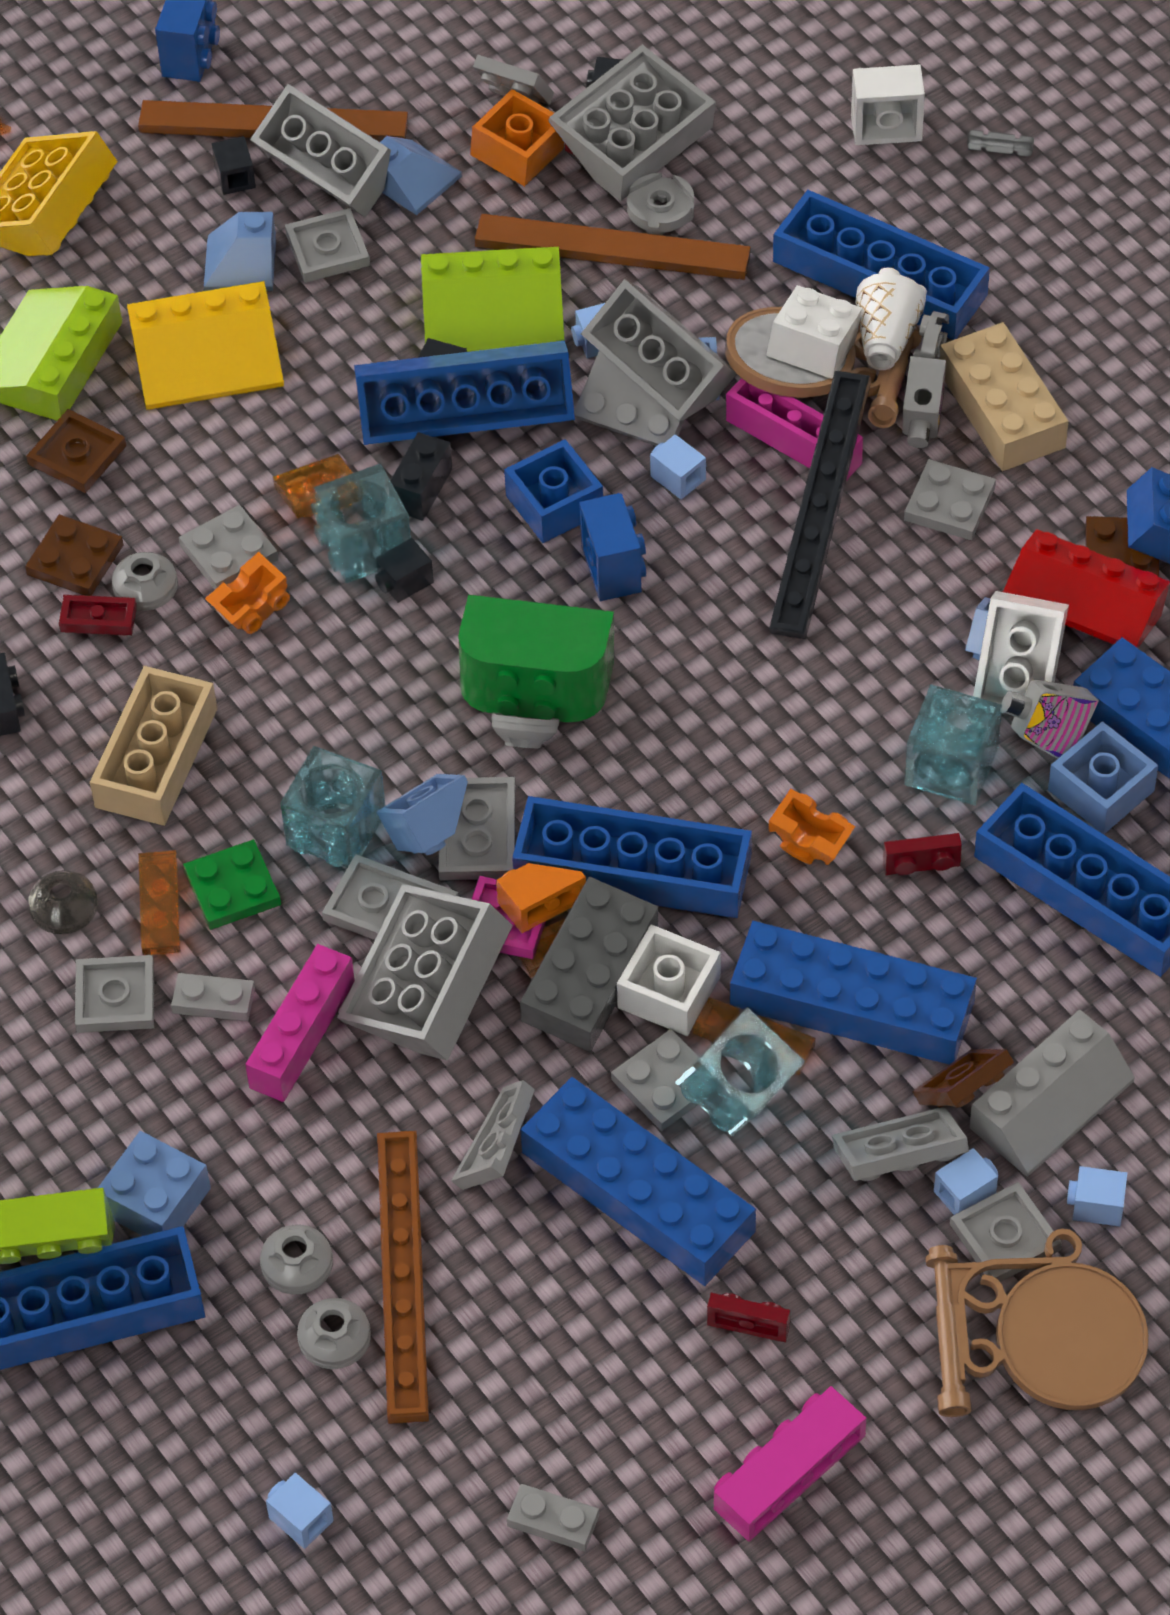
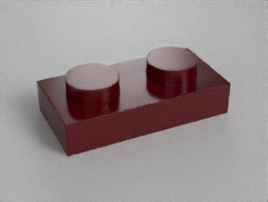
[58,595,137,636]
[883,833,962,875]
[707,1292,790,1343]

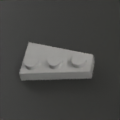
[574,351,684,446]
[451,1080,535,1190]

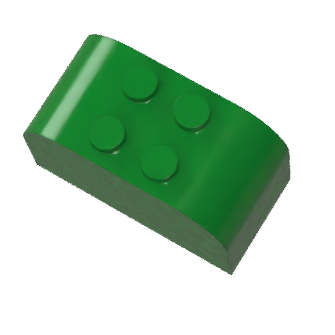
[458,595,614,722]

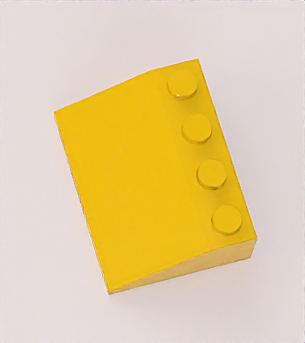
[0,131,118,256]
[127,281,284,410]

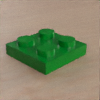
[183,839,281,930]

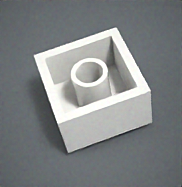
[851,65,925,145]
[766,285,863,379]
[617,924,721,1036]

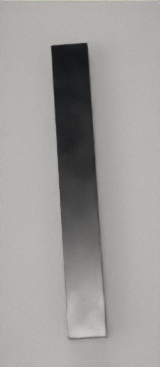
[769,371,871,639]

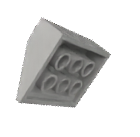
[549,44,716,201]
[337,884,513,1061]

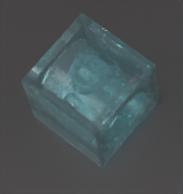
[311,463,411,583]
[904,684,1002,806]
[280,746,386,868]
[675,1007,805,1136]

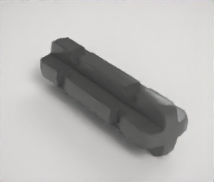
[967,129,1034,157]

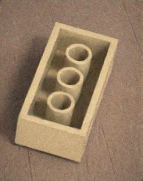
[939,322,1068,471]
[90,666,217,826]

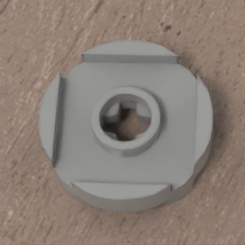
[627,173,694,235]
[913,311,949,359]

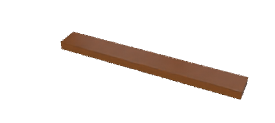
[138,100,409,142]
[475,213,751,280]
[377,1131,429,1424]

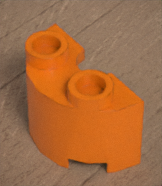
[205,552,290,634]
[769,788,856,865]

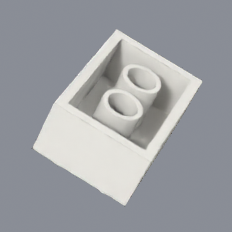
[971,591,1069,713]

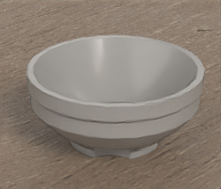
[112,552,178,611]
[491,713,559,749]
[260,1224,333,1295]
[297,1298,371,1369]

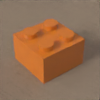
[470,89,565,187]

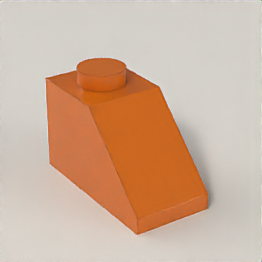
[496,863,586,933]

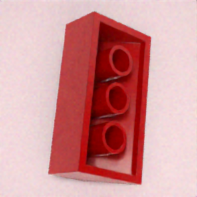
[1003,529,1170,648]

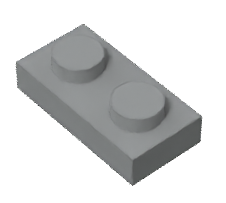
[171,973,255,1021]
[507,1484,599,1551]

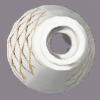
[856,268,927,370]

